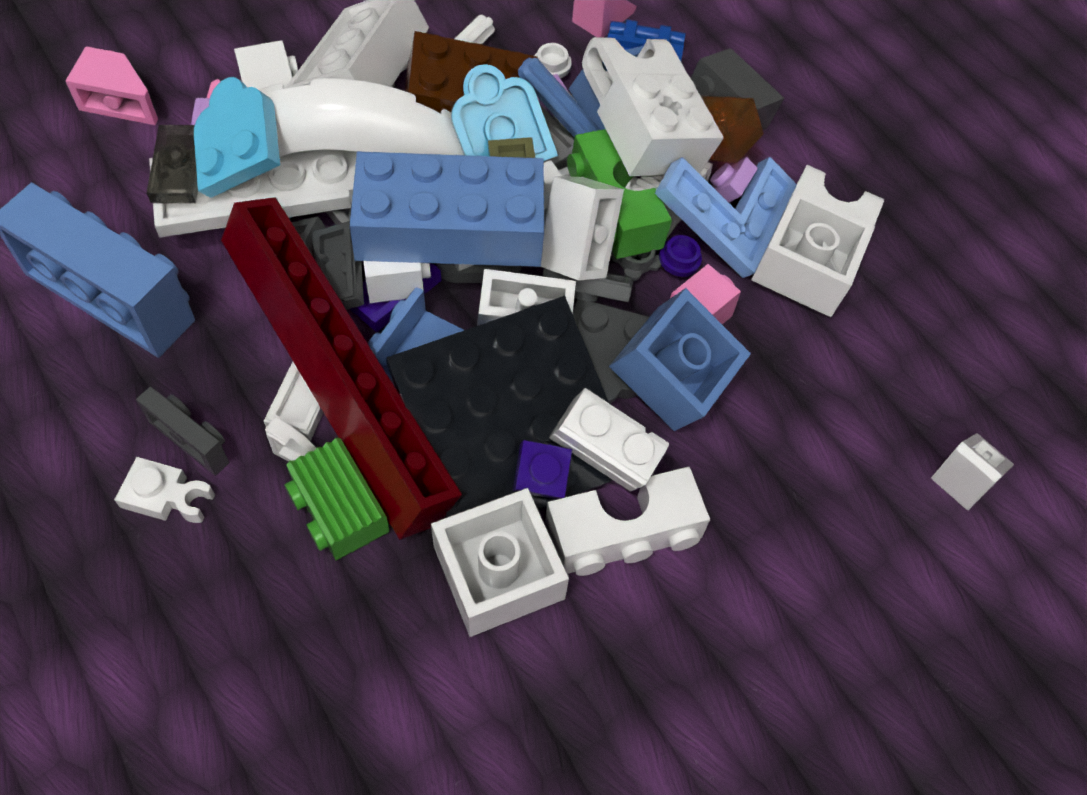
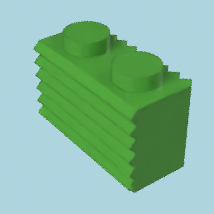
[284,438,390,560]

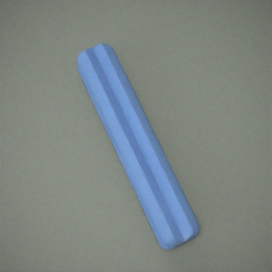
[517,57,600,138]

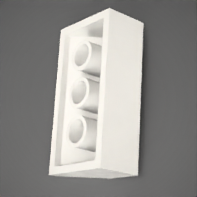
[286,0,429,88]

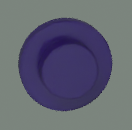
[659,235,702,277]

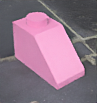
[65,46,158,125]

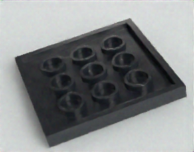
[386,296,614,518]

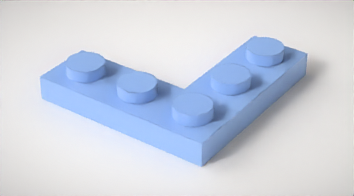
[655,157,797,278]

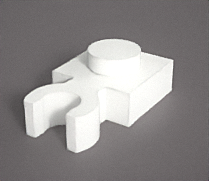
[114,457,215,523]

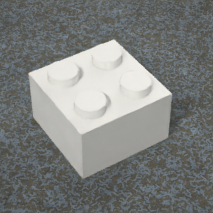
[431,488,569,637]

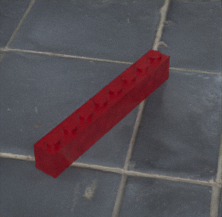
[221,197,462,540]

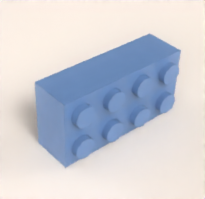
[350,151,544,267]
[0,182,195,358]

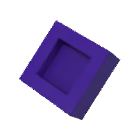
[512,440,572,500]

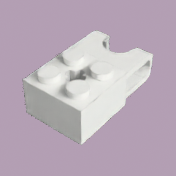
[582,37,724,176]
[751,165,884,317]

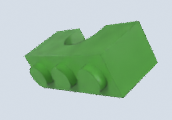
[567,129,672,259]

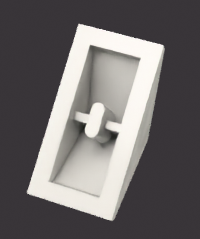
[931,433,1014,510]

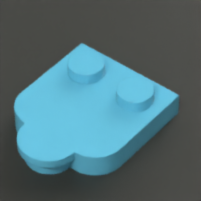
[451,64,558,161]
[194,77,280,198]

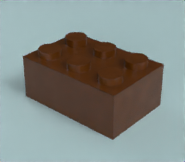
[405,31,538,113]

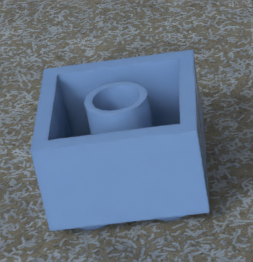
[609,288,751,431]

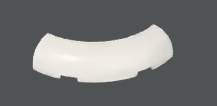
[259,78,464,156]

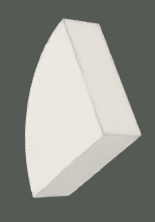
[265,417,316,461]

